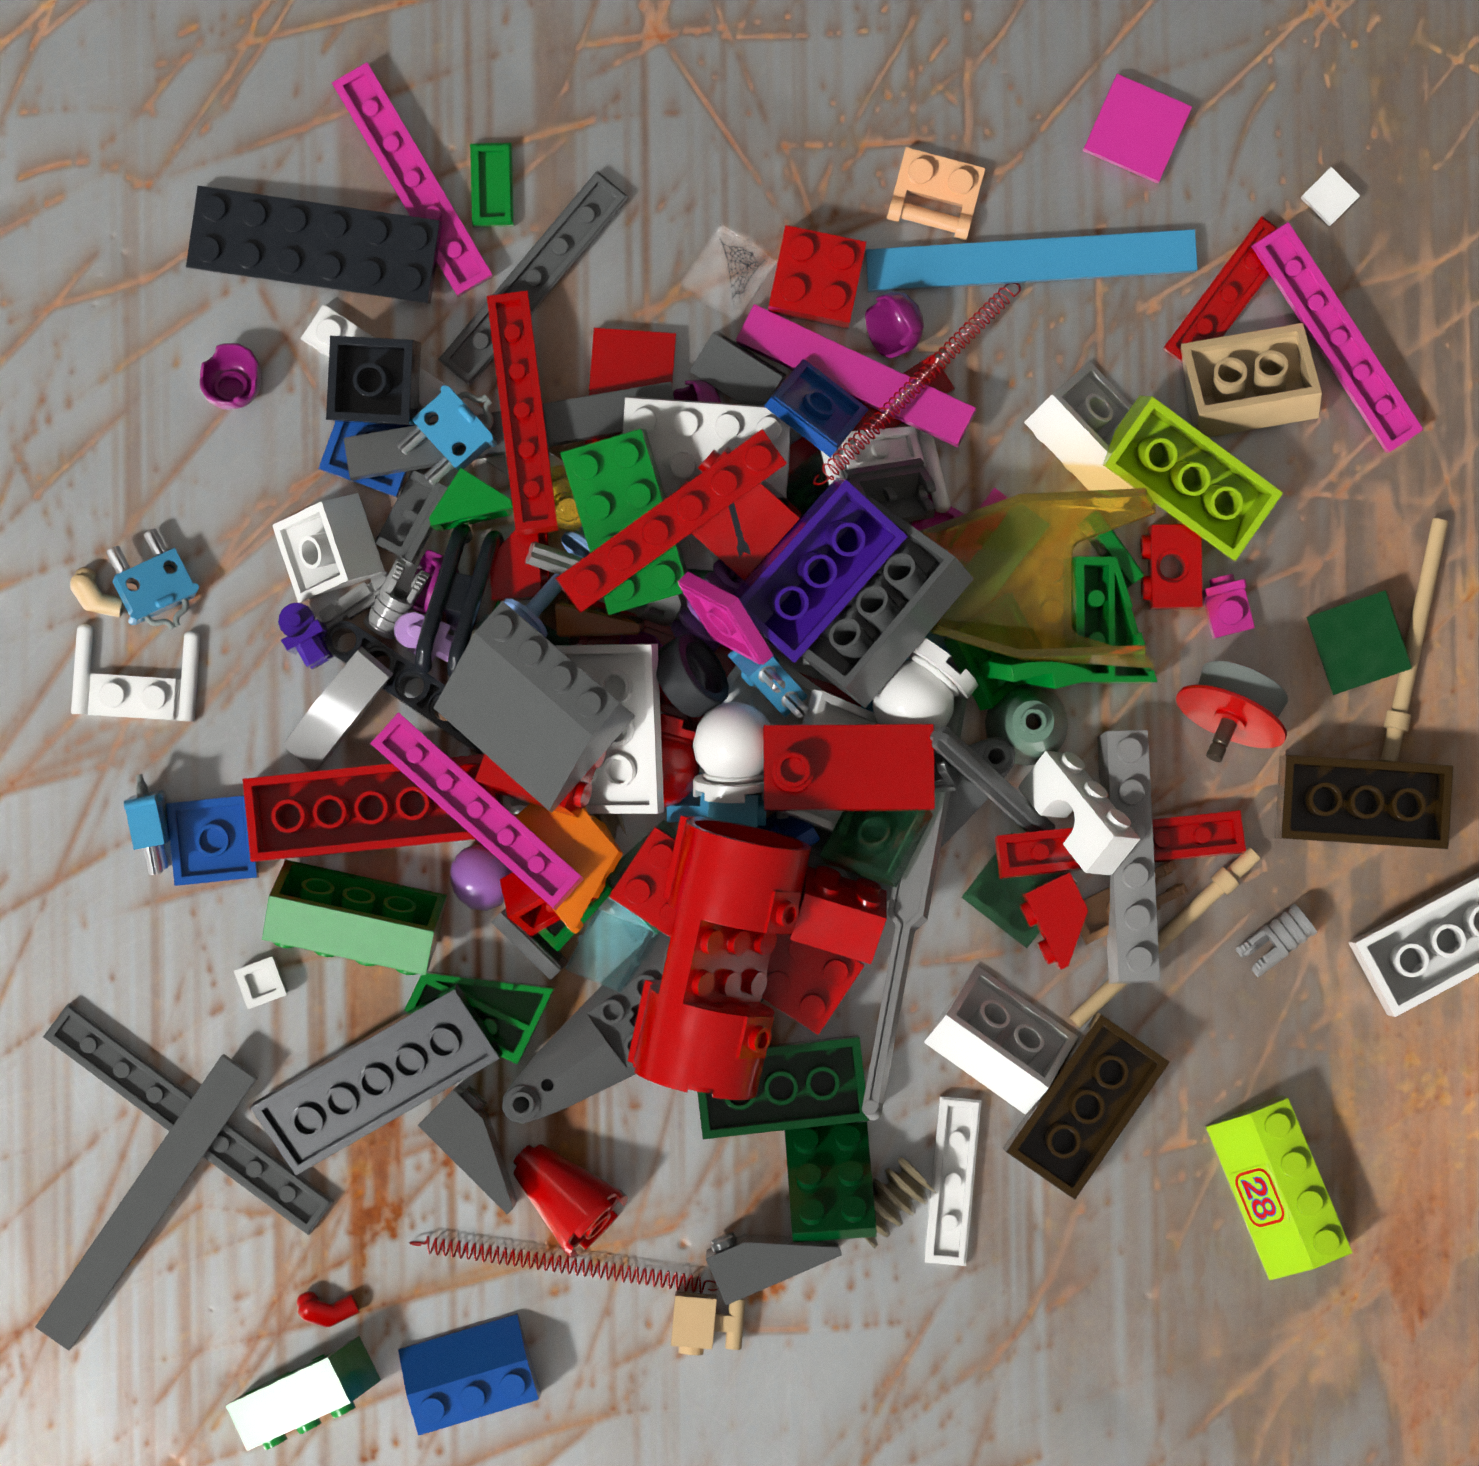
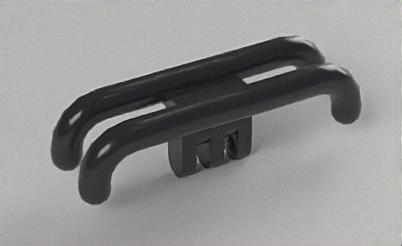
[415,523,504,678]

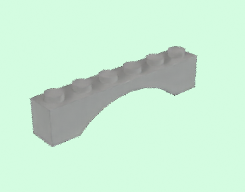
[1097,730,1160,984]

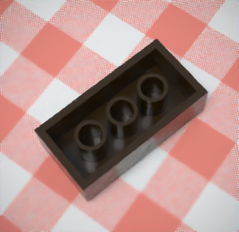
[1275,755,1453,849]
[1003,1012,1170,1200]

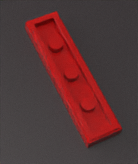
[1162,216,1278,364]

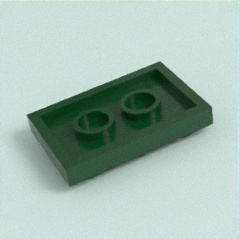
[785,1122,877,1242]

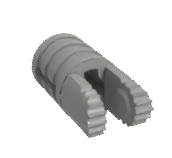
[363,558,430,639]
[1235,903,1317,977]

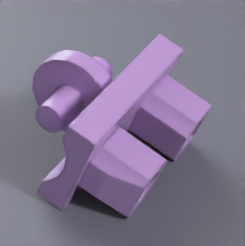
[394,612,453,662]

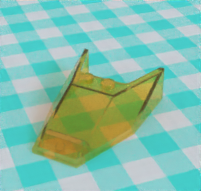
[920,488,1156,668]

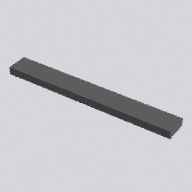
[344,382,674,481]
[43,1003,334,1235]
[35,1054,258,1351]

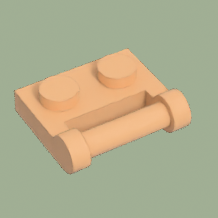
[887,147,985,240]

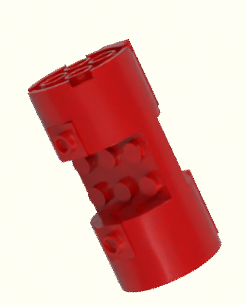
[627,816,811,1100]

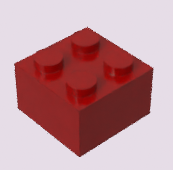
[768,225,867,329]
[790,866,887,964]

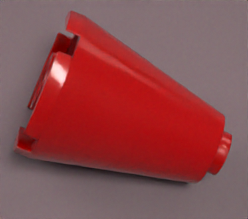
[513,1144,628,1258]

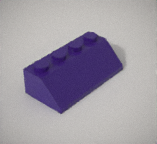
[733,478,908,663]

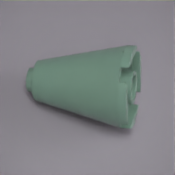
[985,684,1068,766]

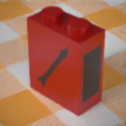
[679,447,803,580]

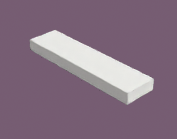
[924,1096,982,1266]

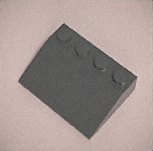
[801,496,974,708]
[434,601,635,813]

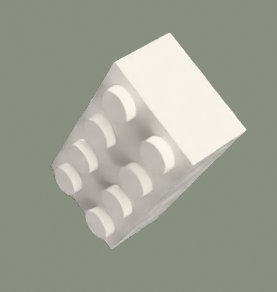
[1348,872,1479,1017]

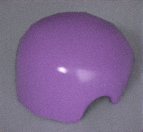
[450,844,512,911]

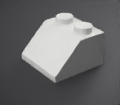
[272,493,385,603]

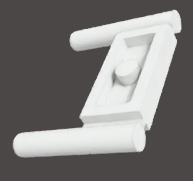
[821,426,951,513]
[71,624,201,722]

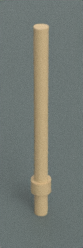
[1381,518,1449,762]
[1068,847,1261,1028]

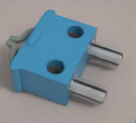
[397,385,498,485]
[106,529,199,630]
[727,650,808,718]
[124,774,170,875]

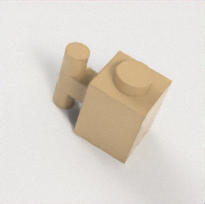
[671,1291,746,1355]

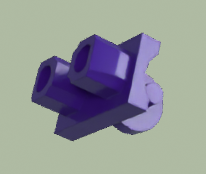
[278,603,334,670]

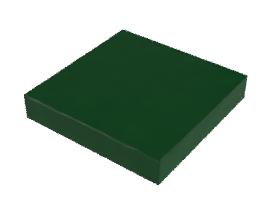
[1307,590,1413,695]

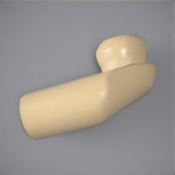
[70,567,124,618]

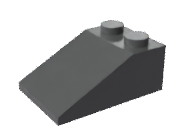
[418,1085,518,1214]
[706,1232,842,1305]

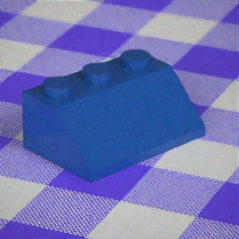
[398,1313,541,1436]

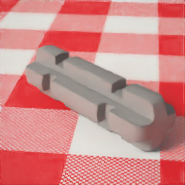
[319,572,388,629]

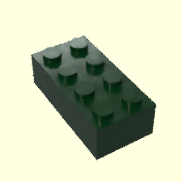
[697,1035,869,1140]

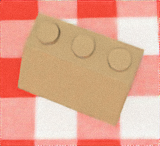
[1181,323,1322,437]

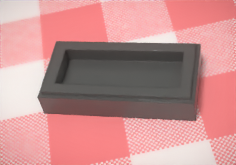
[491,908,569,980]

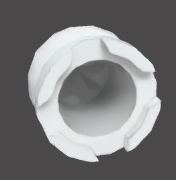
[872,638,978,731]
[693,702,772,803]

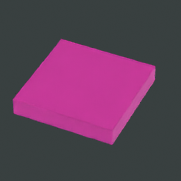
[1083,74,1192,184]
[678,572,773,665]

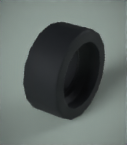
[656,634,729,717]

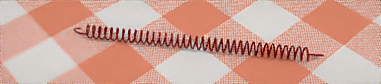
[813,283,1021,485]
[409,1236,719,1294]

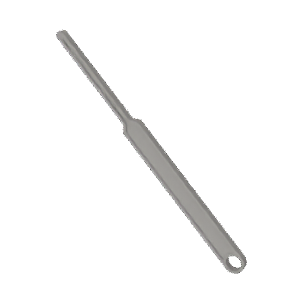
[862,661,967,1121]

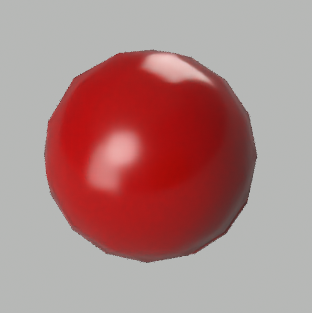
[660,713,700,808]

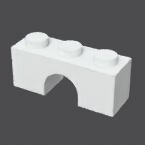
[1018,751,1140,875]

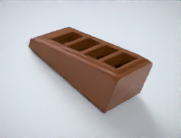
[555,599,645,637]

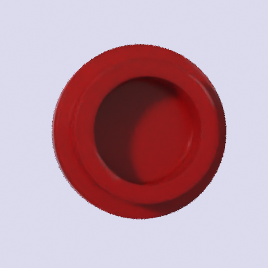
[772,749,814,793]

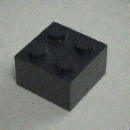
[326,336,421,426]

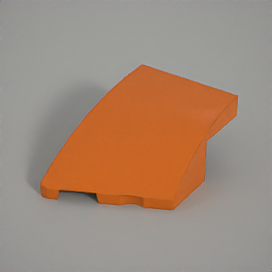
[515,803,623,934]

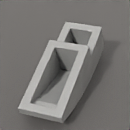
[282,647,393,771]

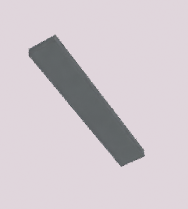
[438,171,629,387]

